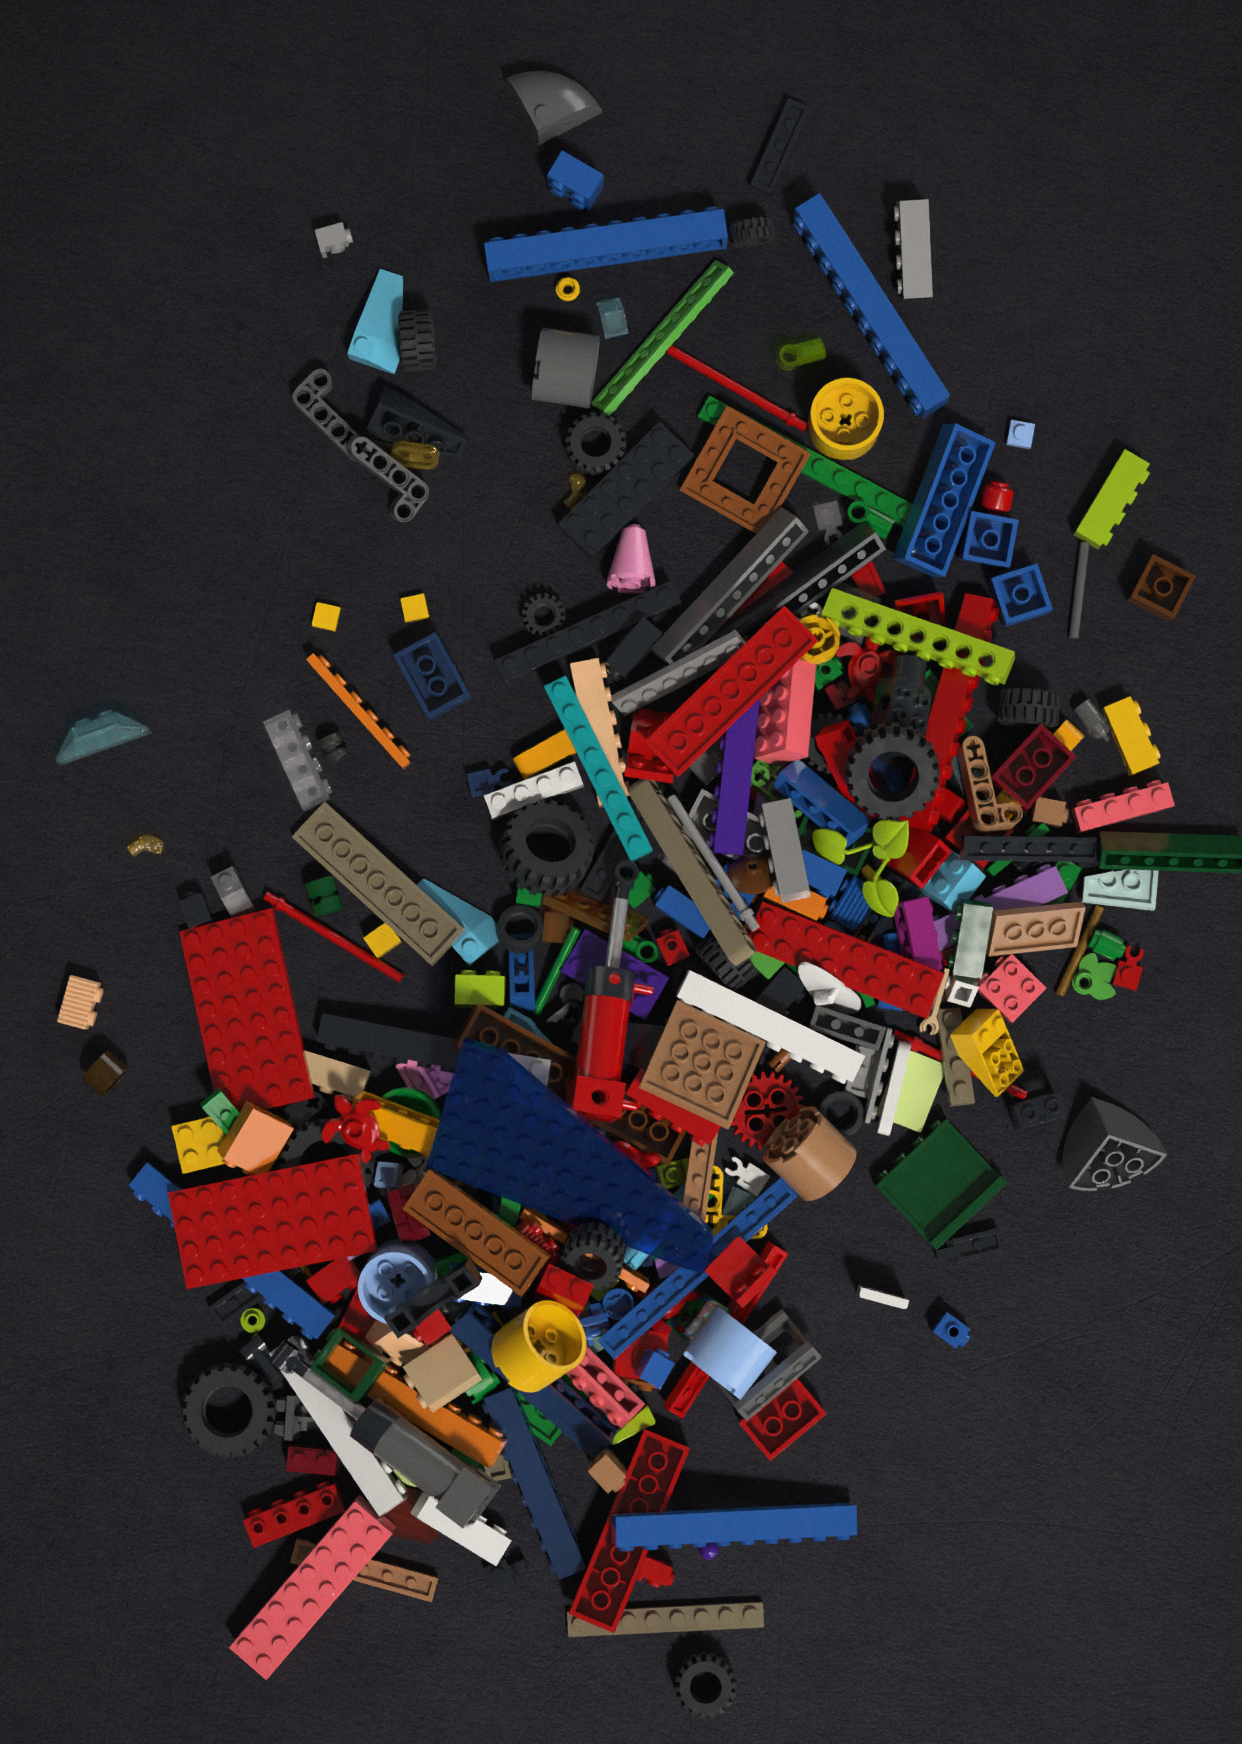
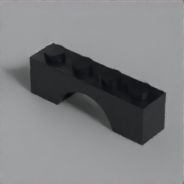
[384,1258,483,1338]

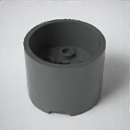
[532,328,600,408]

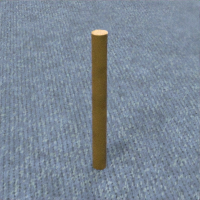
[1055,905,1104,997]

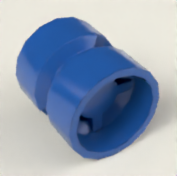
[602,1288,634,1320]

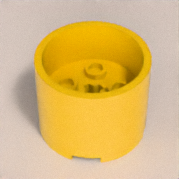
[808,378,884,460]
[491,1300,587,1392]

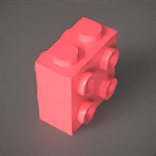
[977,954,1046,1023]

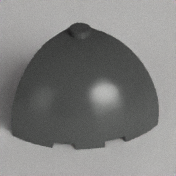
[505,71,602,145]
[1062,1097,1167,1191]

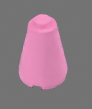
[607,524,655,594]

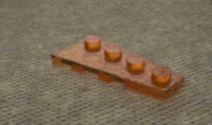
[542,890,649,942]

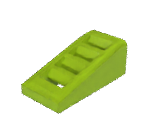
[612,1404,656,1445]

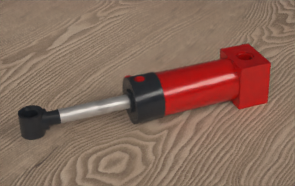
[563,860,654,1123]

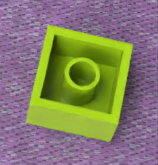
[455,970,506,1009]

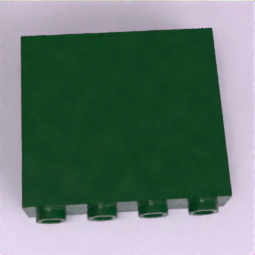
[875,1119,1007,1250]

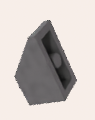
[210,866,256,918]

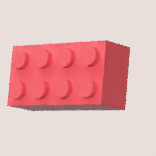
[754,659,816,766]

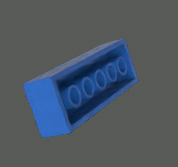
[892,423,996,577]

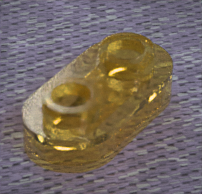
[391,441,440,470]

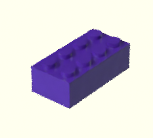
[561,929,669,1020]

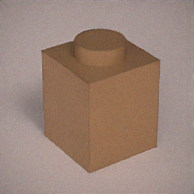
[1030,797,1069,828]

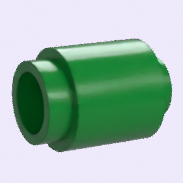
[1088,929,1126,961]

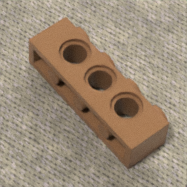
[588,1446,626,1493]

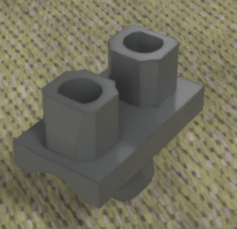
[274,1394,315,1441]

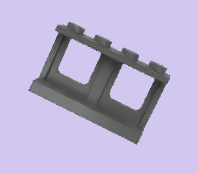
[710,1309,822,1421]

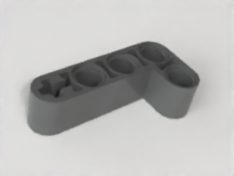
[293,369,367,461]
[346,437,429,522]

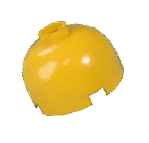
[799,615,840,665]

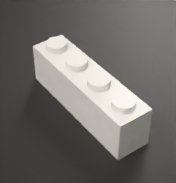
[484,762,584,821]
[410,1492,512,1566]

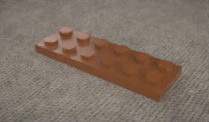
[403,1168,551,1297]

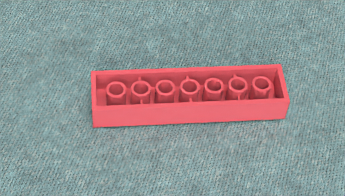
[229,1495,396,1680]

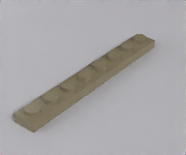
[567,1601,764,1637]

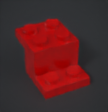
[624,708,674,783]

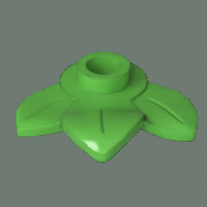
[1072,953,1117,1000]

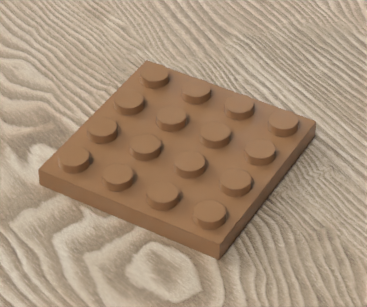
[638,1000,766,1129]

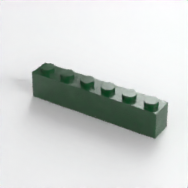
[1099,831,1242,873]

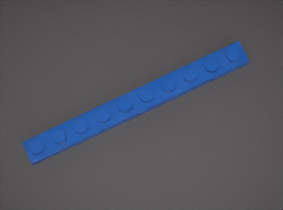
[597,1178,798,1360]

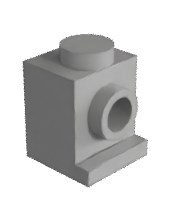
[315,222,353,258]

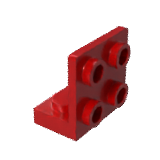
[704,1236,778,1308]

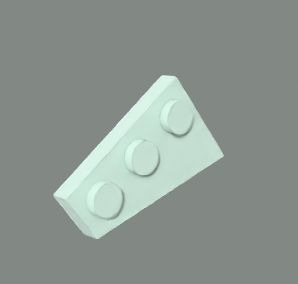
[1082,870,1158,911]

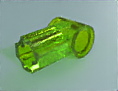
[777,338,826,371]

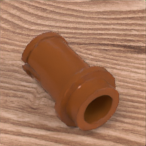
[768,1048,791,1073]

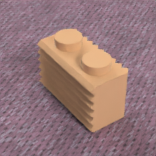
[57,975,103,1030]

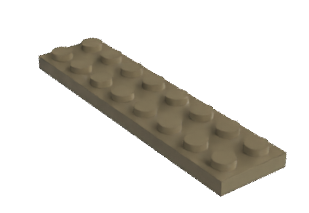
[292,801,466,966]

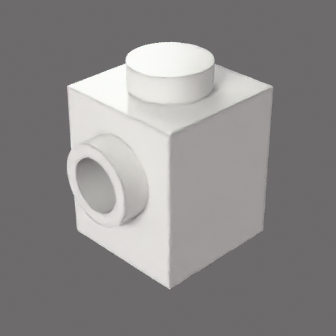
[945,972,979,1008]

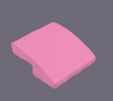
[396,1060,465,1100]

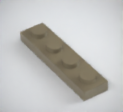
[937,1007,975,1107]

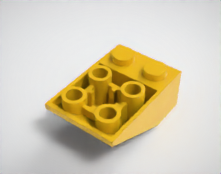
[950,1009,1024,1097]

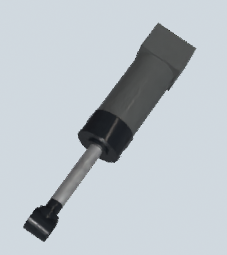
[269,1339,502,1529]

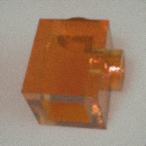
[542,908,574,944]

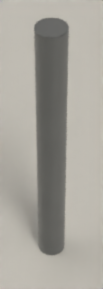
[1069,542,1089,639]

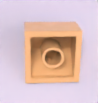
[365,1320,431,1366]

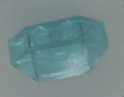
[56,710,152,765]

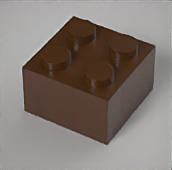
[1127,554,1196,623]

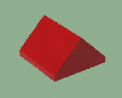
[892,592,946,639]

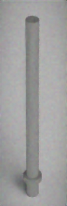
[667,795,760,931]

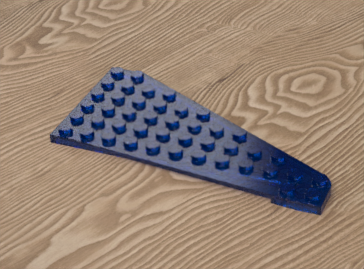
[426,1037,713,1274]

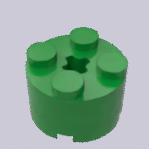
[464,1351,500,1405]

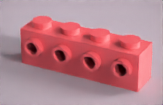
[1071,780,1175,833]
[566,1346,645,1429]

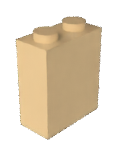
[403,1334,482,1413]

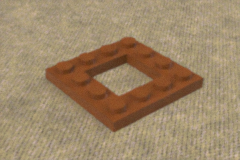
[680,406,811,534]

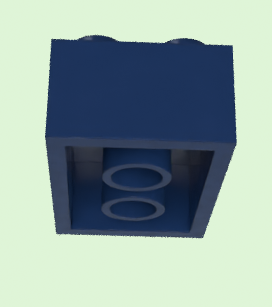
[393,632,472,722]

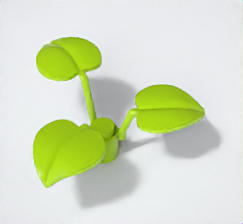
[812,820,909,917]

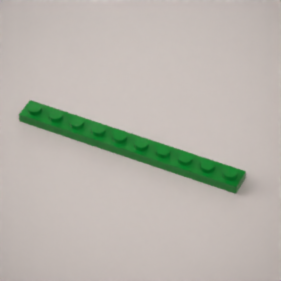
[698,396,913,528]

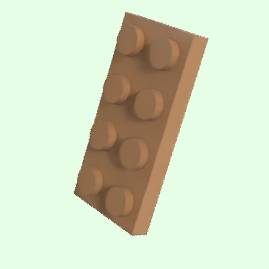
[986,902,1086,956]

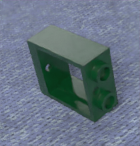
[311,1326,391,1403]

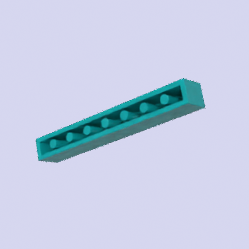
[544,676,653,861]

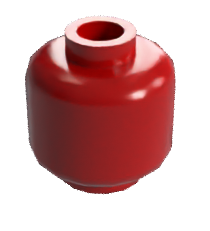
[980,480,1013,516]

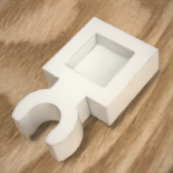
[725,1157,770,1196]

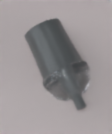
[1074,699,1110,742]

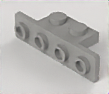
[844,1027,895,1123]

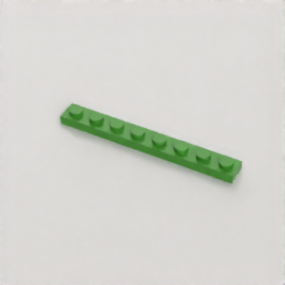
[591,260,734,417]

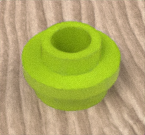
[241,1308,265,1333]

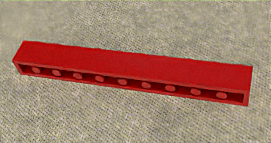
[900,593,999,832]

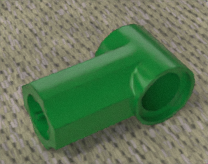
[846,501,895,540]
[622,928,659,964]

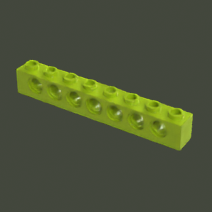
[821,588,1015,685]

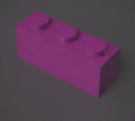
[894,897,942,970]

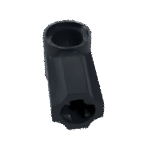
[238,1332,282,1383]

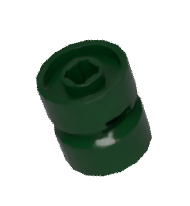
[304,876,344,918]

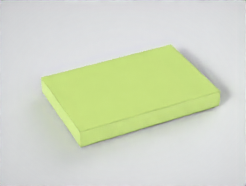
[876,1050,944,1133]

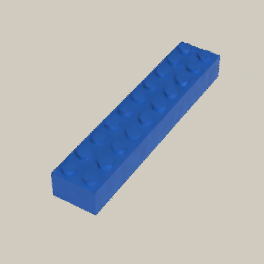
[792,193,950,419]
[484,207,728,282]

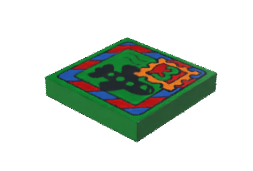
[666,1287,731,1343]

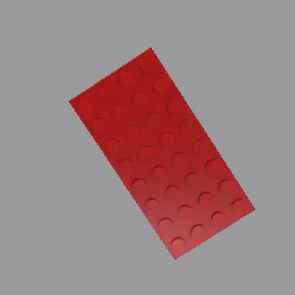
[179,908,315,1112]
[168,1154,378,1289]

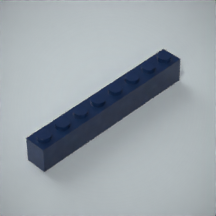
[450,1301,617,1459]
[482,1385,588,1580]

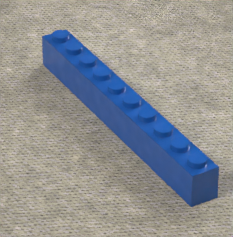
[128,1163,338,1340]
[611,1503,857,1551]

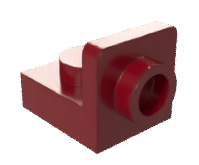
[823,681,855,713]

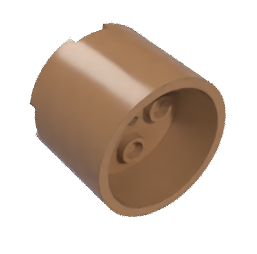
[762,1106,856,1201]

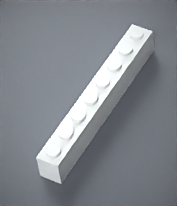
[675,970,865,1084]
[269,1336,408,1516]

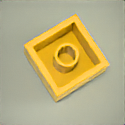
[172,1117,226,1174]

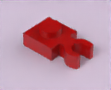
[1112,946,1144,991]

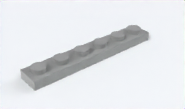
[611,630,746,716]

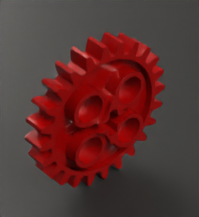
[731,1071,805,1150]

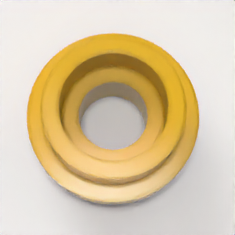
[556,277,580,301]

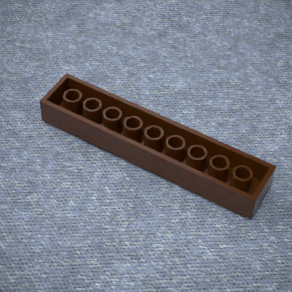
[452,1003,686,1165]

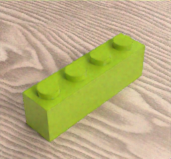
[1073,449,1150,549]

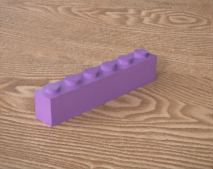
[933,864,1068,951]

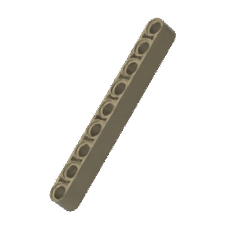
[627,779,757,966]

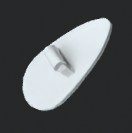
[798,962,861,1014]

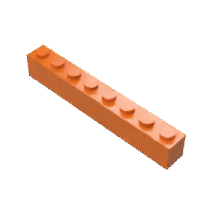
[326,1340,508,1468]

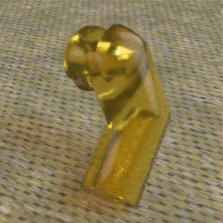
[563,474,586,511]
[127,835,163,857]

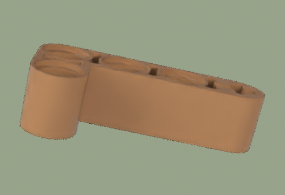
[958,736,1022,833]

